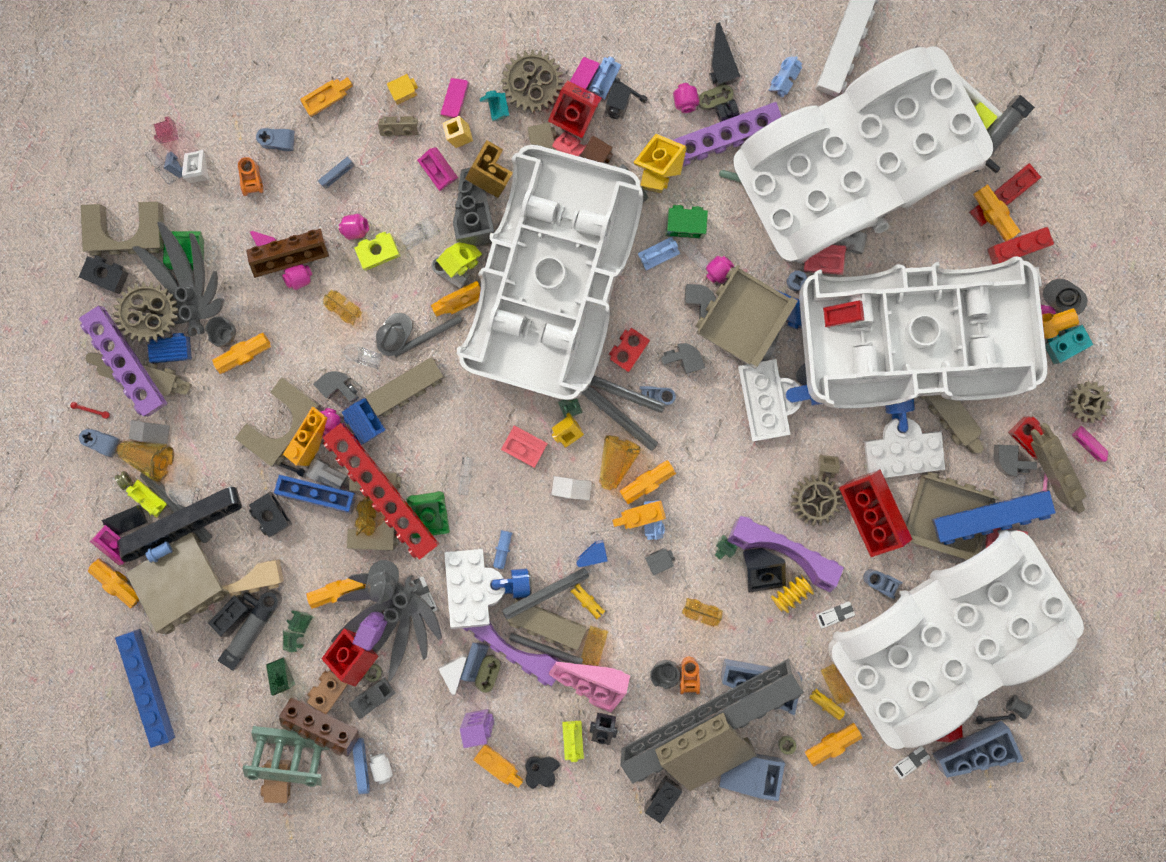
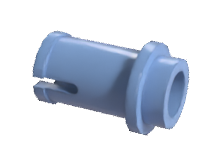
[145,541,173,563]

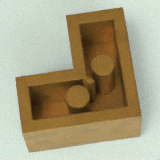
[465,140,513,199]

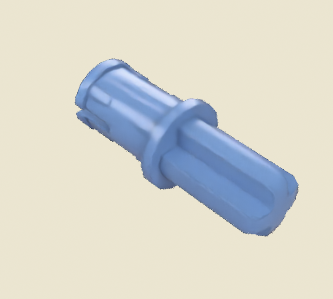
[493,530,513,569]

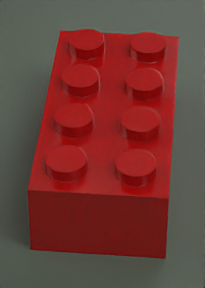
[839,469,913,557]

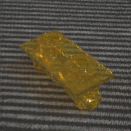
[323,289,362,326]
[355,496,376,536]
[682,598,723,627]
[581,626,608,666]
[820,664,854,705]

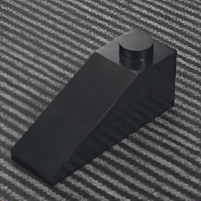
[709,22,740,87]

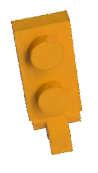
[300,77,353,117]
[431,281,481,317]
[612,500,666,529]
[473,744,523,788]

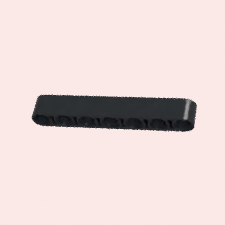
[117,487,242,562]

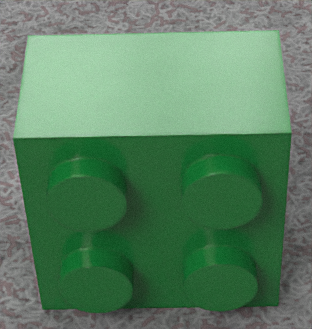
[665,205,708,239]

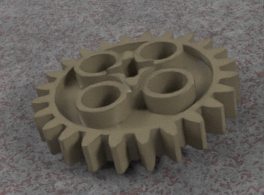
[501,49,564,114]
[113,281,179,344]

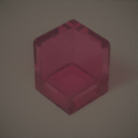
[154,116,179,144]

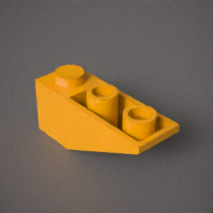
[283,407,327,466]

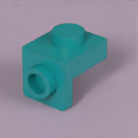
[479,90,509,121]

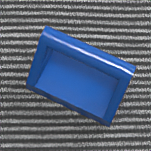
[576,540,608,567]

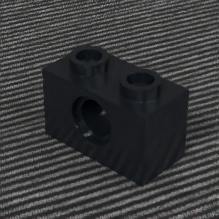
[605,82,632,120]
[79,255,129,294]
[249,492,292,537]
[644,776,682,824]

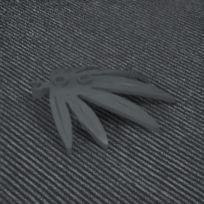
[132,222,224,336]
[331,573,442,682]

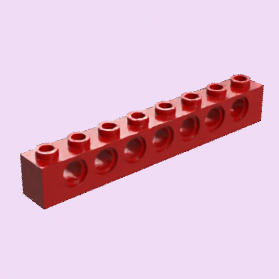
[322,423,439,560]

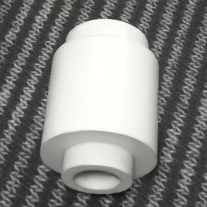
[369,753,393,784]

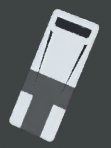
[411,577,437,612]
[816,602,855,628]
[893,746,930,779]

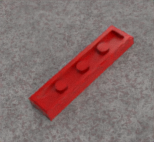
[969,163,1042,227]

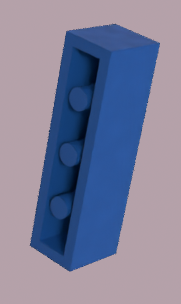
[274,475,357,514]

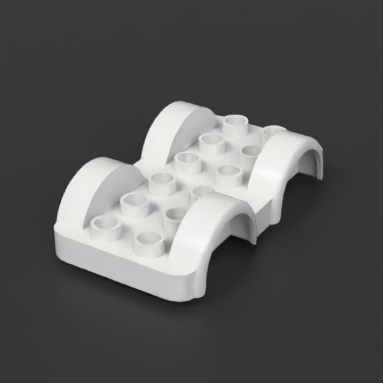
[734,46,993,263]
[457,145,643,400]
[799,257,1047,408]
[828,529,1084,749]

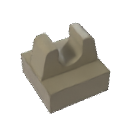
[818,455,840,478]

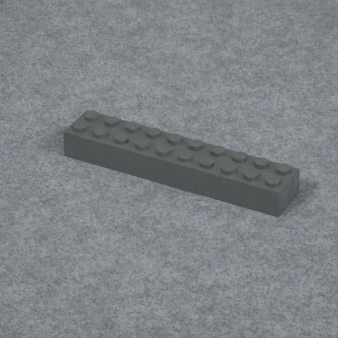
[620,658,804,784]

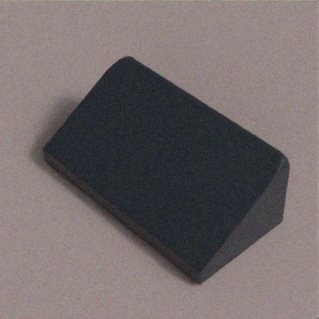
[101,505,148,535]

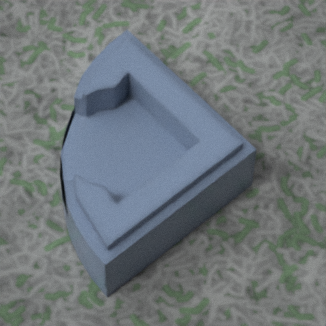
[164,151,183,178]

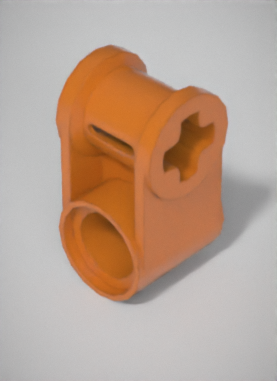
[238,157,264,196]
[680,656,700,694]

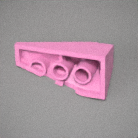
[549,662,630,712]

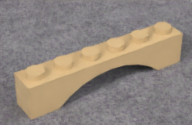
[222,559,284,597]

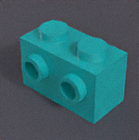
[1045,324,1094,364]

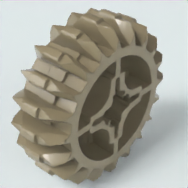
[790,474,843,526]

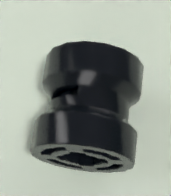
[715,99,740,122]

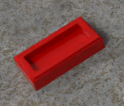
[823,300,865,328]

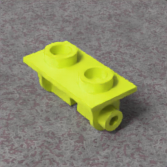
[126,479,167,518]
[562,720,584,762]

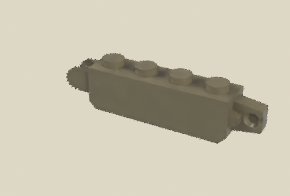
[85,350,192,397]
[918,395,984,454]
[1030,423,1087,514]

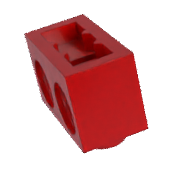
[608,328,650,373]
[1008,416,1043,460]

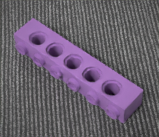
[672,102,782,167]
[79,306,168,417]

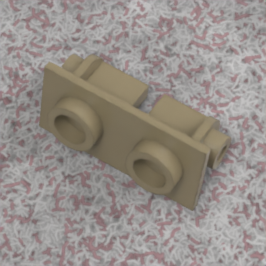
[378,116,419,137]

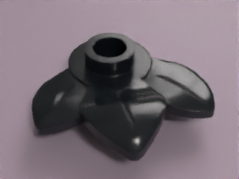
[525,756,561,789]

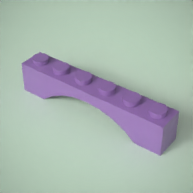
[727,516,844,593]
[462,620,561,686]

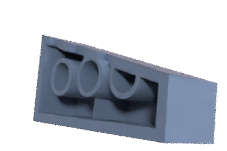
[721,659,802,716]
[932,721,1024,778]

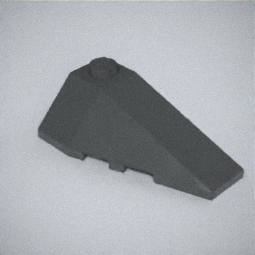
[453,167,495,246]

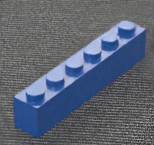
[932,490,1056,545]
[115,629,175,748]

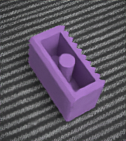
[353,612,387,651]

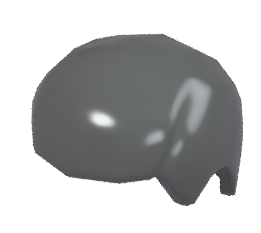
[205,317,236,347]
[650,660,681,689]

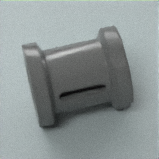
[1006,695,1033,719]

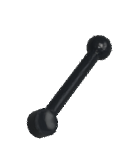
[614,77,648,103]
[276,463,305,476]
[976,713,1016,724]

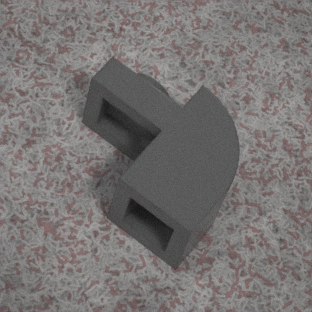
[684,284,716,319]
[660,343,705,374]
[313,371,359,402]
[993,445,1037,476]
[349,678,395,720]

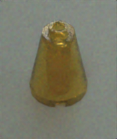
[599,435,641,490]
[117,440,174,482]

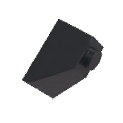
[743,548,786,593]

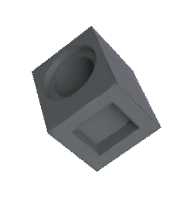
[645,547,675,576]

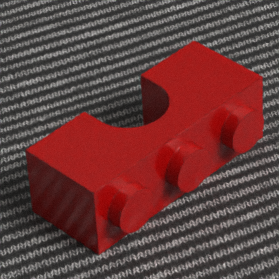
[987,226,1054,265]

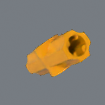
[973,184,1021,242]
[1042,308,1079,339]
[212,332,272,374]
[619,460,676,504]
[87,558,140,609]
[306,578,366,609]
[804,723,863,767]

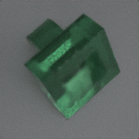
[558,398,583,418]
[714,534,737,560]
[287,610,313,634]
[283,630,304,652]

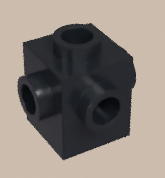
[589,712,618,745]

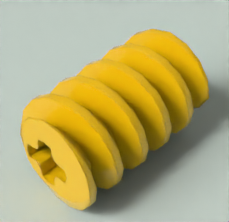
[770,575,814,613]

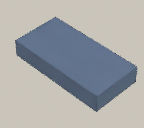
[318,156,354,189]
[460,642,489,682]

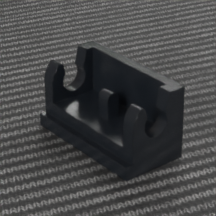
[208,595,254,637]

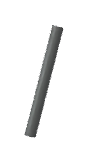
[395,314,463,357]
[509,633,583,665]

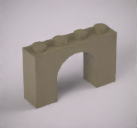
[80,201,164,256]
[235,377,321,467]
[347,472,401,550]

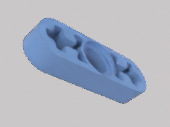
[353,738,370,795]

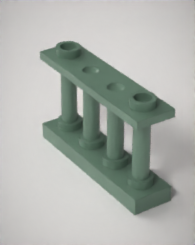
[242,726,330,787]

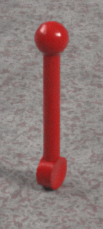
[70,402,110,419]

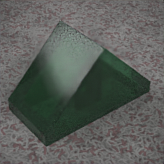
[266,657,295,696]

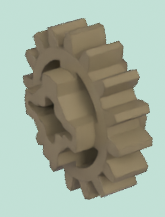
[1067,381,1112,423]

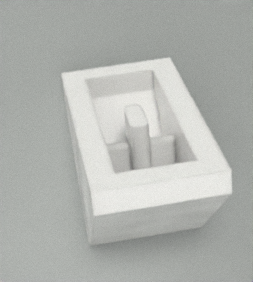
[182,150,209,183]
[551,476,592,500]
[439,654,468,695]

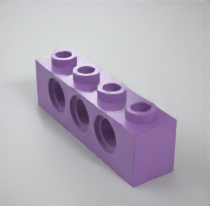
[460,709,494,748]

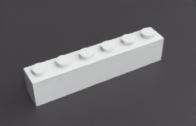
[815,0,879,97]

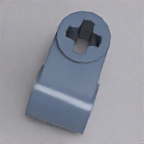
[256,128,295,151]
[639,386,676,406]
[79,429,120,457]
[863,569,903,599]

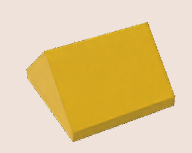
[633,134,687,177]

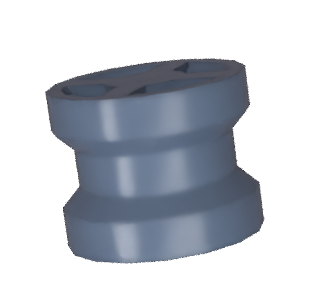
[786,271,807,291]

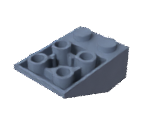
[719,754,785,801]

